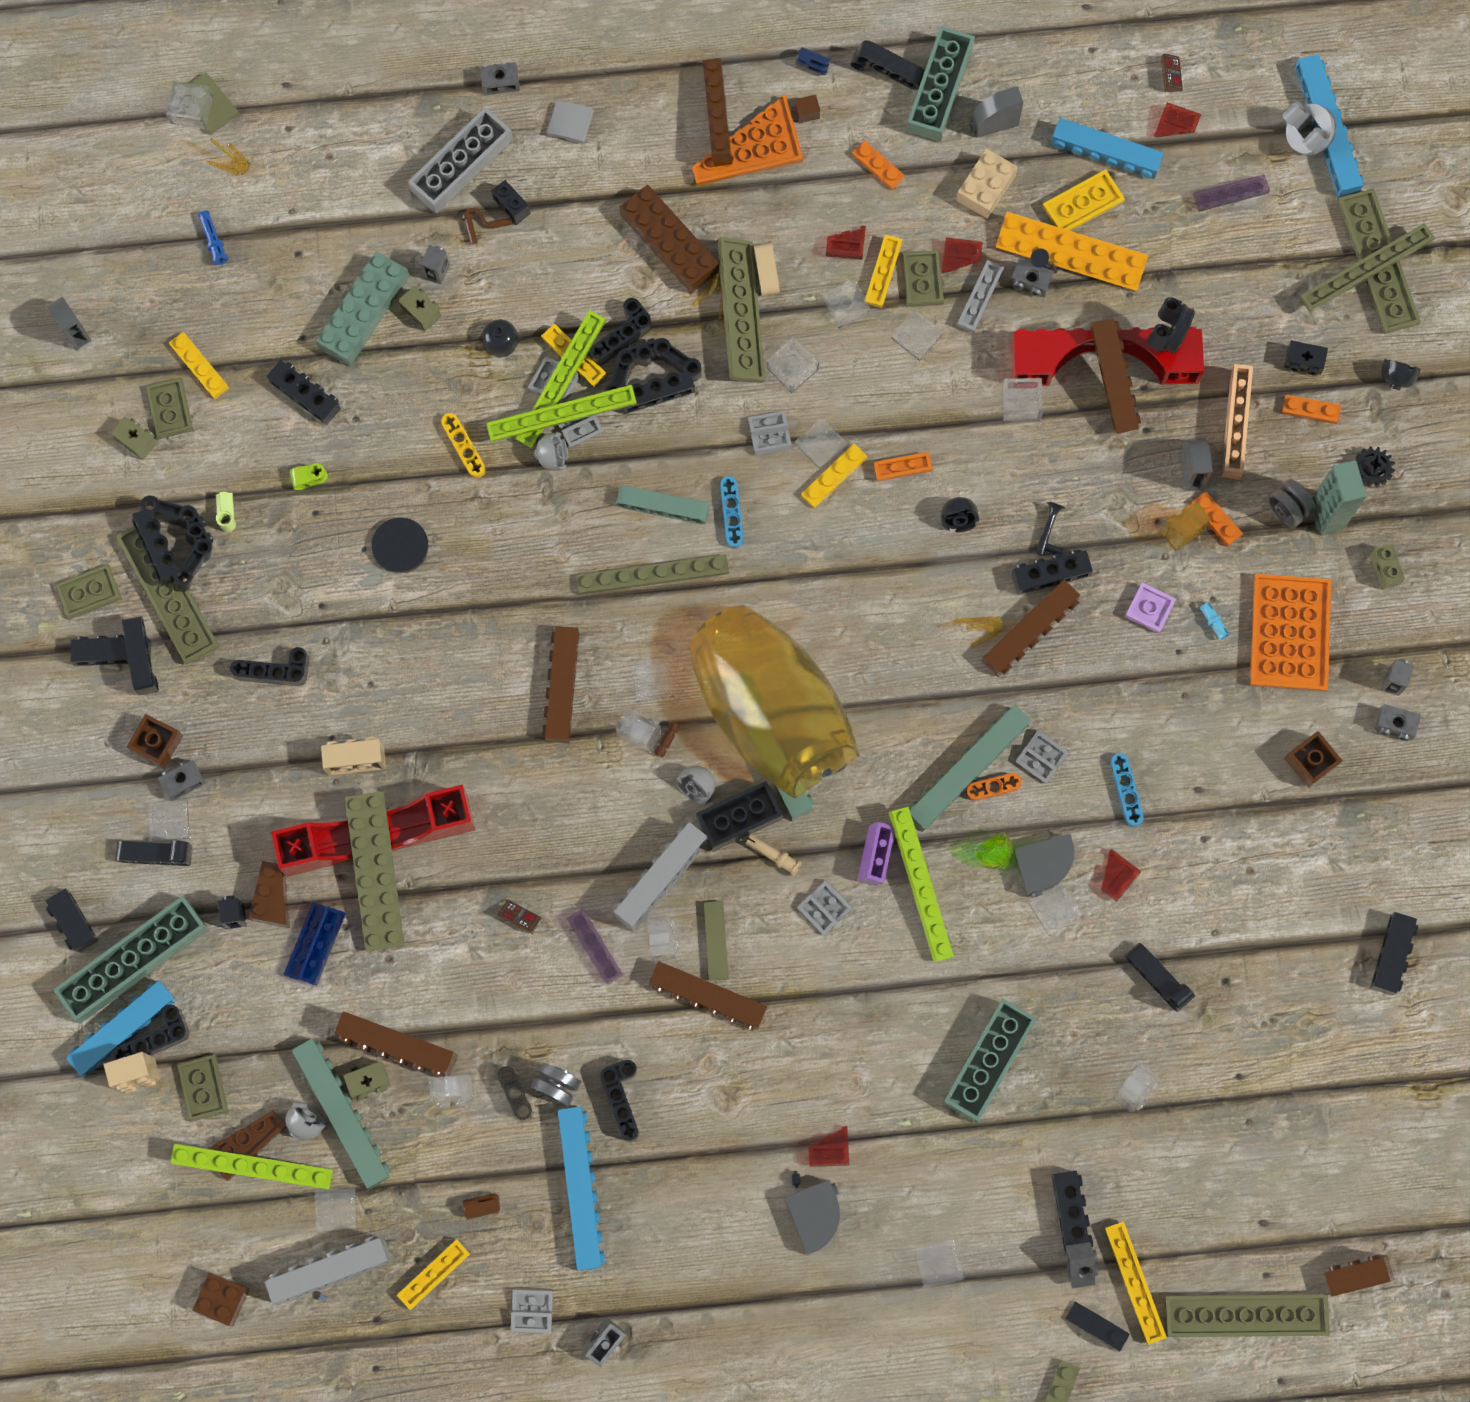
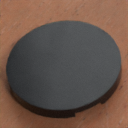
[372,518,429,573]

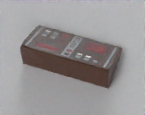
[1161,54,1183,92]
[498,900,542,935]

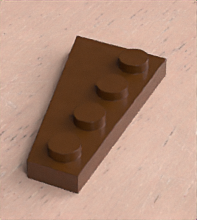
[207,1111,287,1181]

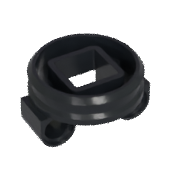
[1148,297,1195,355]

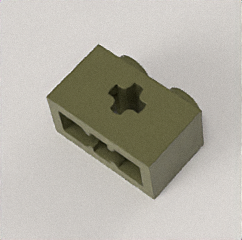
[398,286,441,332]
[110,416,157,460]
[1370,544,1405,590]
[343,1061,391,1101]

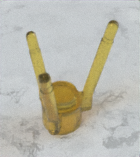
[208,138,250,176]
[693,272,723,320]
[954,616,1003,647]

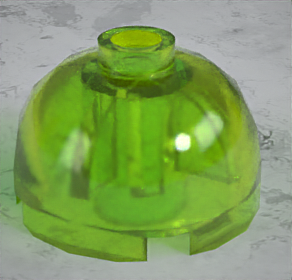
[974,832,1014,869]

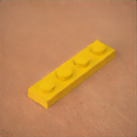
[864,234,903,308]
[541,324,607,388]
[169,332,229,399]
[801,444,867,509]
[397,1239,470,1310]

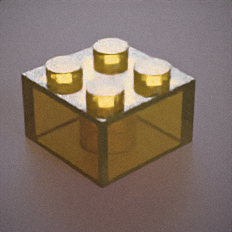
[1162,502,1211,552]

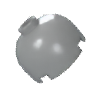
[534,432,568,471]
[676,765,715,804]
[285,1101,326,1140]

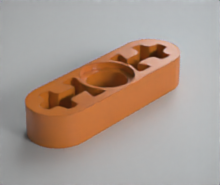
[966,773,1022,801]

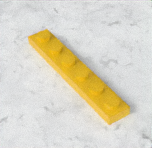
[1104,1222,1167,1345]

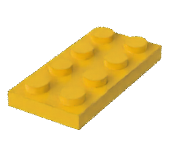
[1042,169,1125,231]

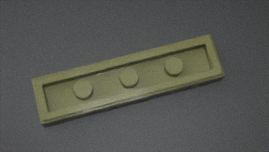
[704,901,728,981]

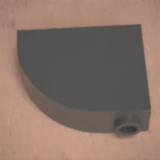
[970,86,1024,138]
[47,296,92,350]
[1181,438,1213,490]
[1013,834,1074,898]
[785,1180,840,1255]

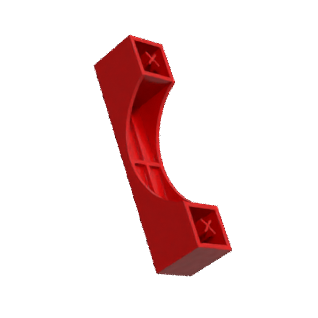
[1011,327,1204,386]
[271,784,476,877]

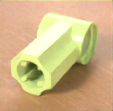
[216,492,236,532]

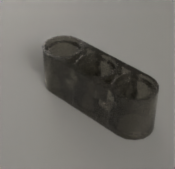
[498,1066,533,1122]

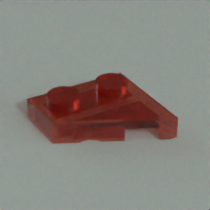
[1154,102,1201,137]
[826,225,866,260]
[941,237,983,274]
[1101,849,1141,902]
[808,1126,849,1167]

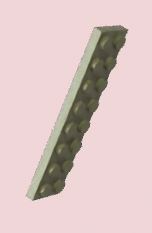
[1337,188,1421,334]
[717,237,766,383]
[116,526,219,665]
[345,791,405,951]
[1165,1294,1330,1337]

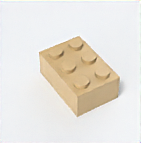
[956,148,1018,219]
[321,737,386,776]
[104,1052,161,1094]

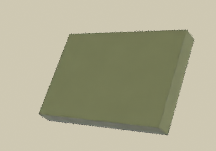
[177,72,239,135]
[902,250,944,307]
[145,378,194,440]
[55,564,122,620]
[176,1054,229,1122]

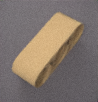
[753,243,780,297]

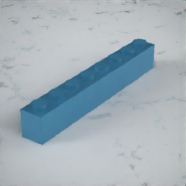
[1295,54,1364,198]
[558,1106,605,1271]

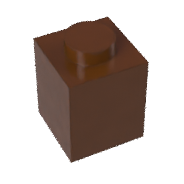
[792,95,820,123]

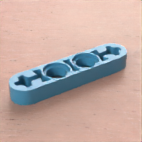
[720,476,743,549]
[1110,753,1144,827]

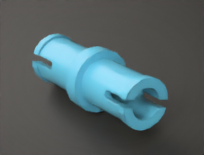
[1199,602,1230,640]

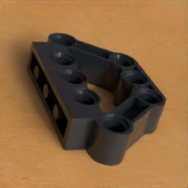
[604,338,702,415]
[131,495,213,592]

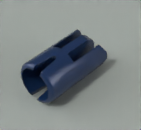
[796,47,831,76]

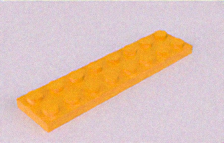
[995,212,1149,291]

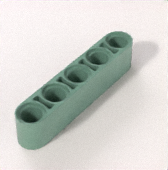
[616,486,710,524]

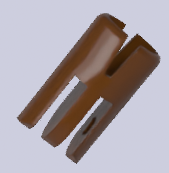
[463,1193,500,1219]

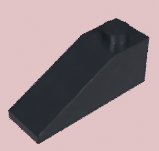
[1065,1301,1130,1352]

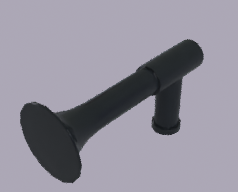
[1031,248,1059,273]
[1036,502,1065,555]

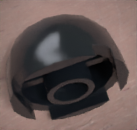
[481,319,519,358]
[1381,359,1421,391]
[941,497,979,533]

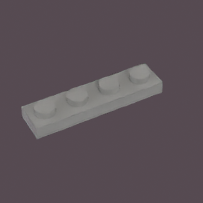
[957,260,1004,333]

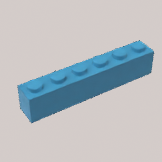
[1051,118,1164,179]
[66,981,178,1078]

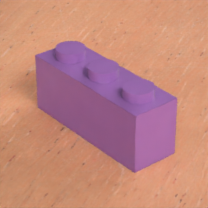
[857,822,895,886]

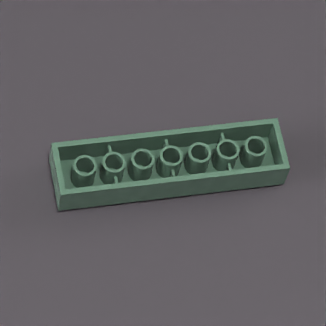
[53,896,209,1024]

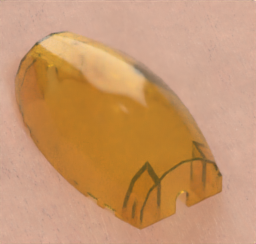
[689,605,860,798]

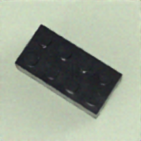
[696,781,783,852]

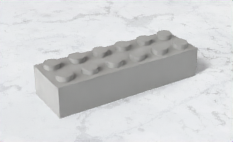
[408,107,513,214]
[614,822,708,932]
[265,1236,393,1305]

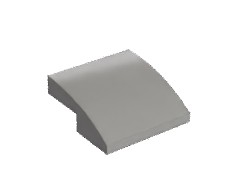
[546,101,594,143]
[528,357,580,404]
[748,411,792,456]
[558,415,603,448]
[1015,730,1070,784]
[797,880,853,936]
[511,1288,553,1333]

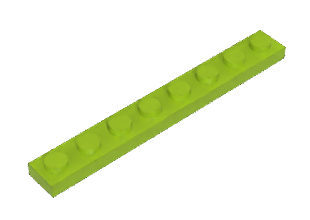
[516,310,606,449]
[486,385,637,442]
[889,806,954,962]
[170,1143,333,1190]

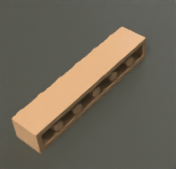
[1221,364,1253,480]

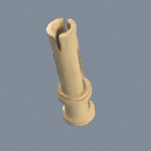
[745,834,802,877]

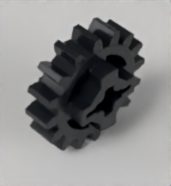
[1355,446,1395,488]

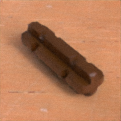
[654,721,680,758]

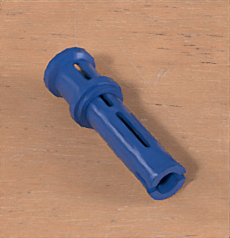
[198,210,229,265]

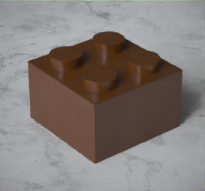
[126,714,183,769]
[1284,731,1343,788]
[192,1272,250,1326]

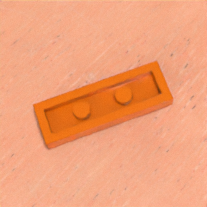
[852,140,905,190]
[1281,394,1341,425]
[873,452,933,482]
[1191,491,1243,547]

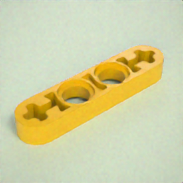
[441,413,486,478]

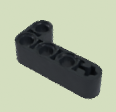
[850,40,925,90]
[590,298,652,366]
[122,616,159,696]
[230,647,309,686]
[115,840,193,866]
[1125,943,1195,1012]
[113,1004,190,1061]
[600,1060,639,1142]

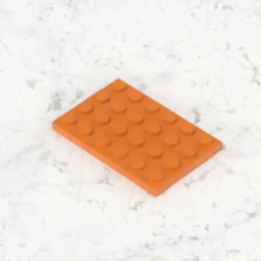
[1250,574,1331,692]

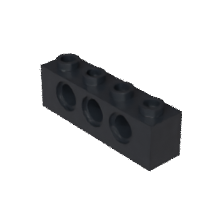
[266,360,341,426]
[1012,549,1093,595]
[1051,1170,1093,1255]

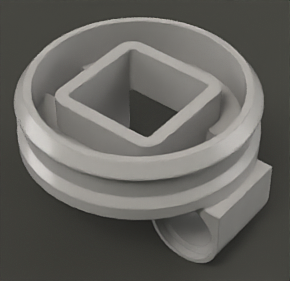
[1282,101,1336,155]

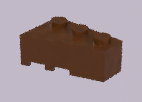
[248,861,290,928]
[1325,1254,1394,1297]

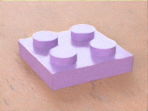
[1125,582,1176,633]

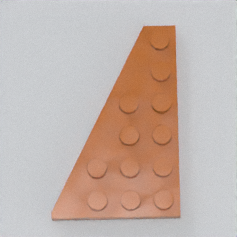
[692,94,803,186]

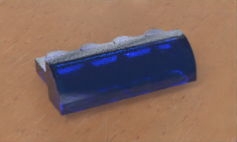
[283,902,346,987]

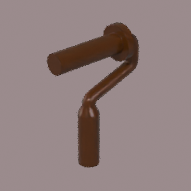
[461,208,512,245]

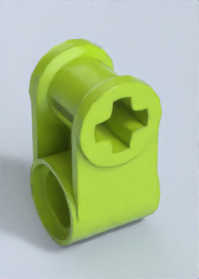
[290,463,328,490]

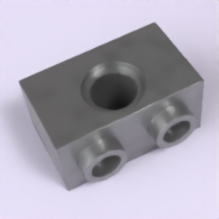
[480,62,520,95]
[420,245,450,285]
[1010,258,1054,297]
[1380,659,1414,696]
[1374,704,1421,741]
[158,760,206,801]
[1066,1242,1098,1288]
[581,1317,626,1368]

